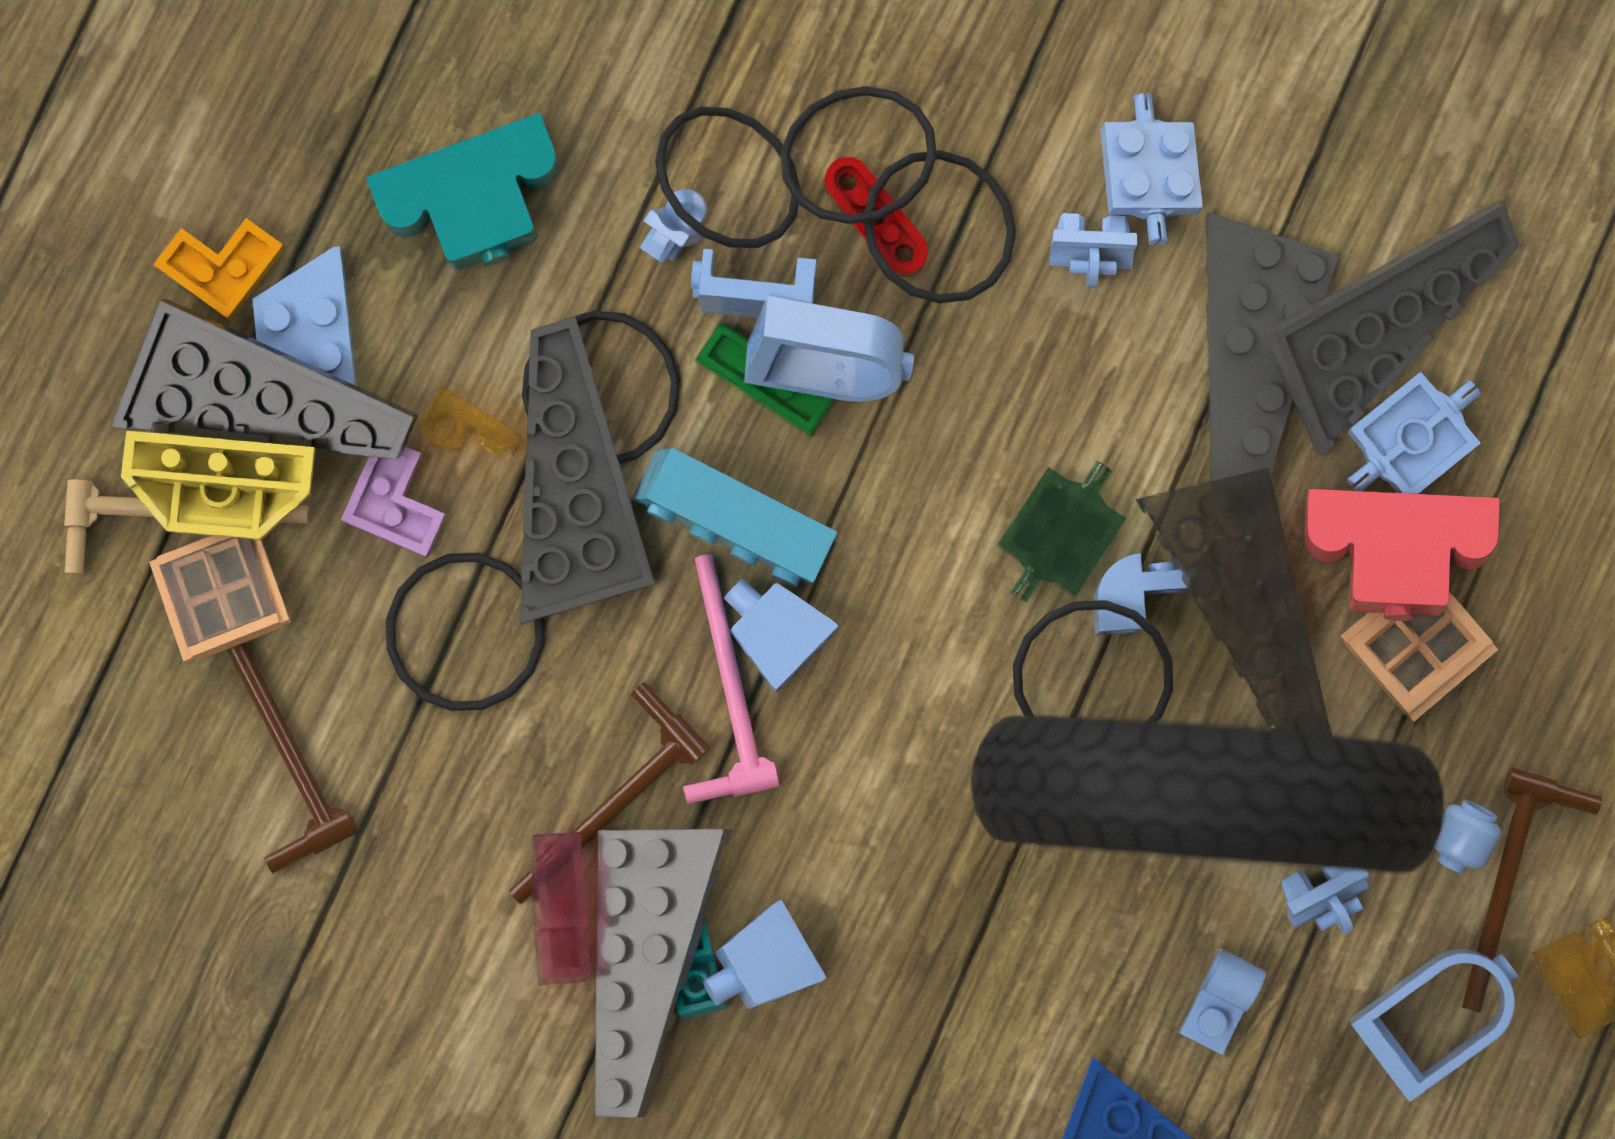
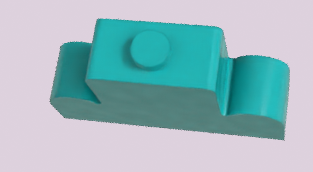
[366,112,558,271]

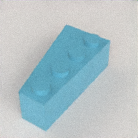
[631,447,838,587]

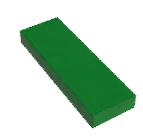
[695,321,836,437]

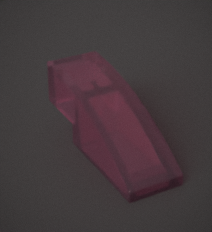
[532,832,591,986]

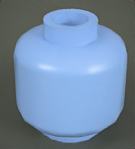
[1435,800,1502,873]

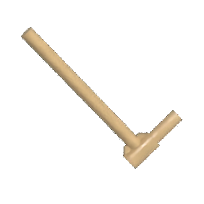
[64,479,310,575]

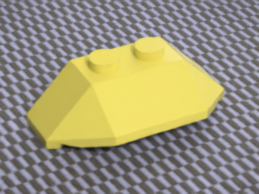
[121,431,315,540]

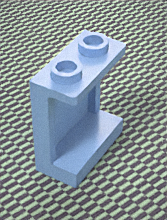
[691,249,816,318]

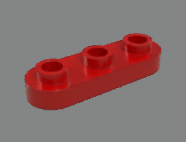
[825,157,928,277]

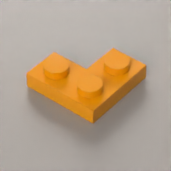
[153,218,286,322]

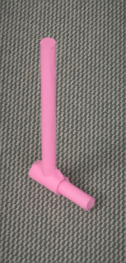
[683,554,780,805]

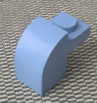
[1093,553,1190,636]

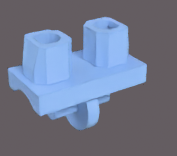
[640,189,707,263]
[1049,213,1137,288]
[1281,867,1369,935]

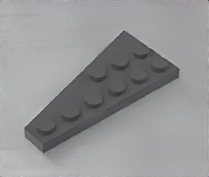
[1205,212,1339,518]
[520,317,655,625]

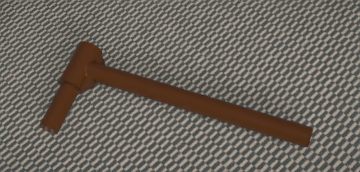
[218,627,358,874]
[509,682,710,904]
[1462,767,1602,1013]

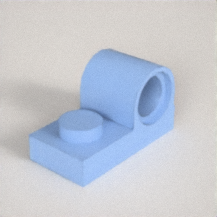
[1178,948,1266,1055]

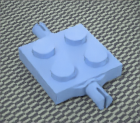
[1100,93,1203,246]
[1347,372,1481,494]

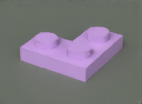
[341,446,447,558]

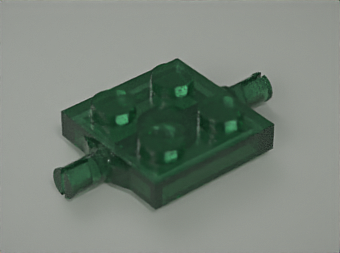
[997,461,1126,603]

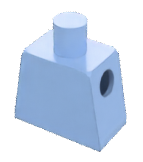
[724,579,839,693]
[703,900,826,1010]

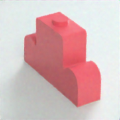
[1304,489,1499,621]

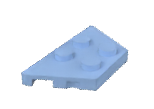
[252,246,357,386]

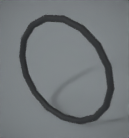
[780,86,937,224]
[655,106,801,248]
[863,150,1016,304]
[522,310,680,464]
[386,553,545,711]
[1013,600,1173,722]

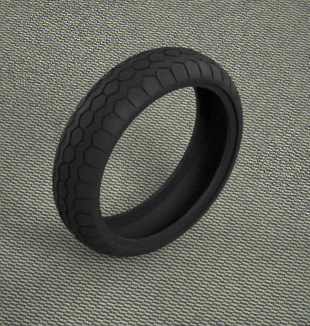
[971,716,1445,873]

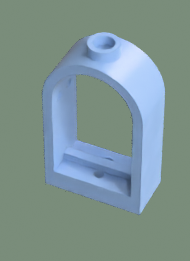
[744,296,914,402]
[1349,949,1519,1102]

